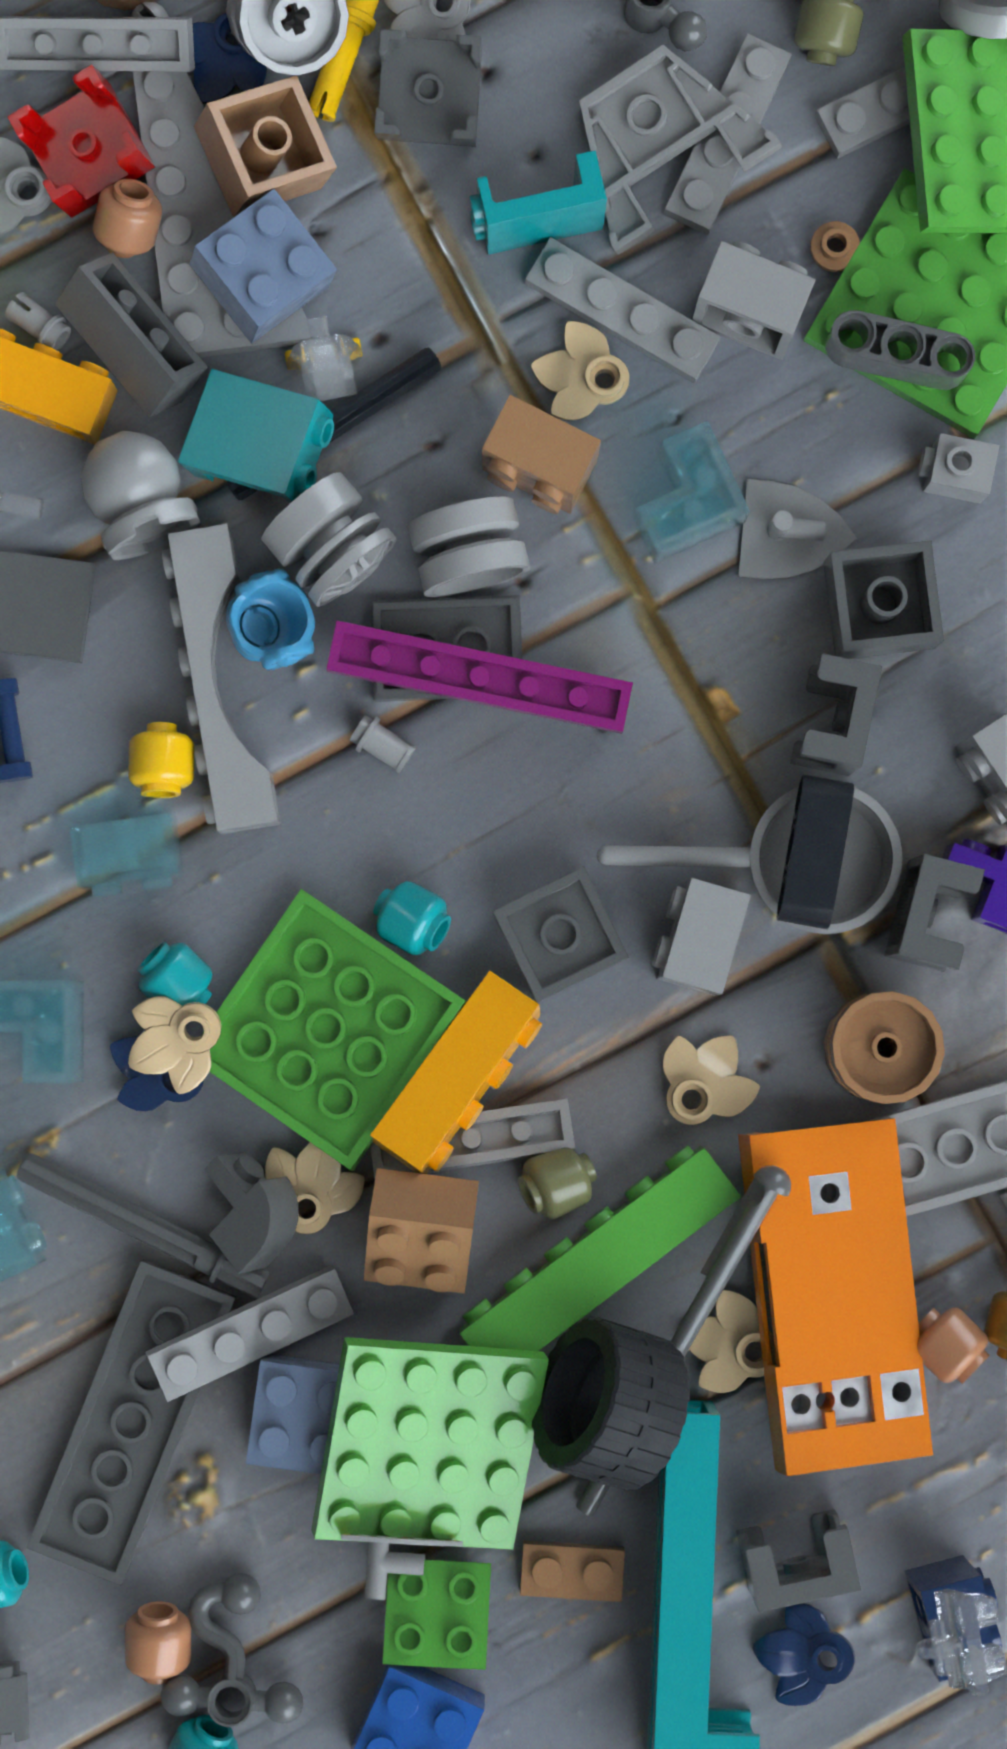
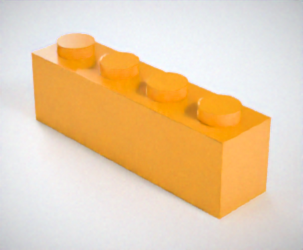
[0,328,118,445]
[370,970,543,1174]

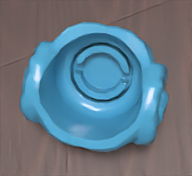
[226,568,316,670]

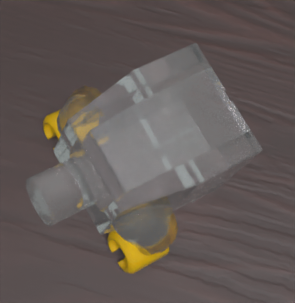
[284,316,363,401]

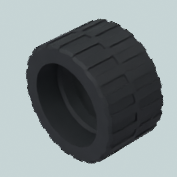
[532,1316,690,1491]

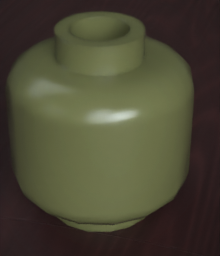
[794,0,864,66]
[518,1147,597,1219]

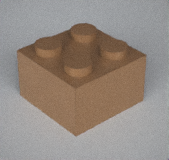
[194,75,337,218]
[482,395,601,514]
[364,1168,479,1294]

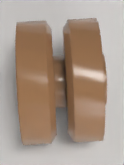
[824,991,945,1104]

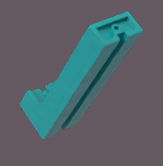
[647,1400,760,1749]

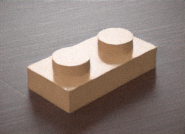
[520,1540,625,1602]

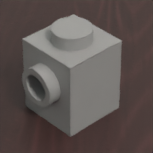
[918,433,1000,504]

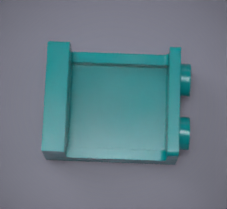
[469,150,607,255]
[178,369,334,503]

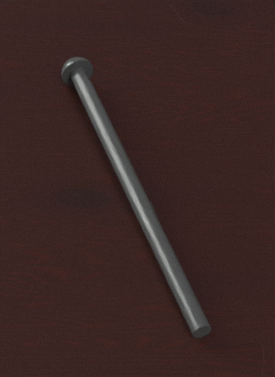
[576,1165,791,1516]

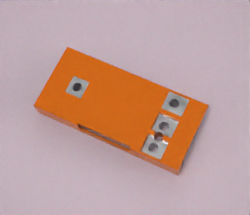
[738,1118,933,1476]

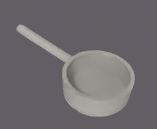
[597,787,903,934]

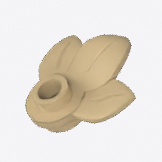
[531,321,630,421]
[128,996,221,1094]
[663,1035,760,1125]
[265,1142,365,1234]
[689,1290,777,1393]

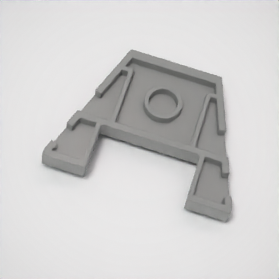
[579,44,783,255]

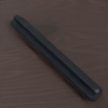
[226,347,442,500]

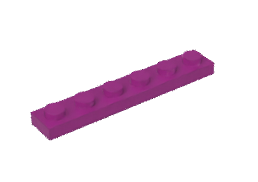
[326,621,633,734]

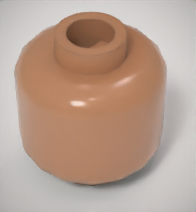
[93,179,162,258]
[917,1307,990,1384]
[125,1601,191,1684]

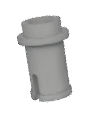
[5,292,71,351]
[350,715,417,774]

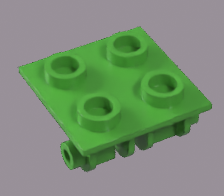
[383,1560,491,1670]

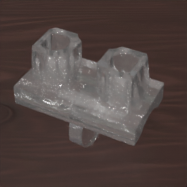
[917,1588,1007,1696]

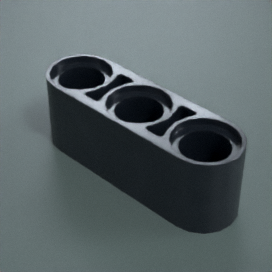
[776,774,854,930]

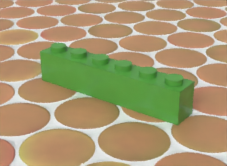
[460,1145,741,1351]

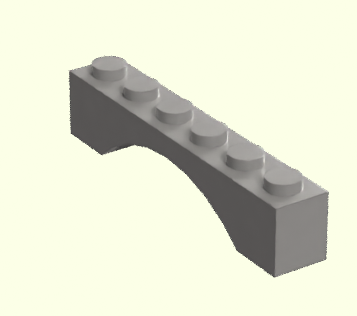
[162,524,281,835]

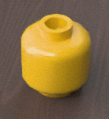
[128,722,194,798]

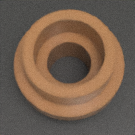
[810,221,860,272]

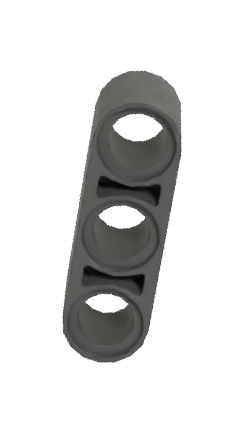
[825,310,975,390]

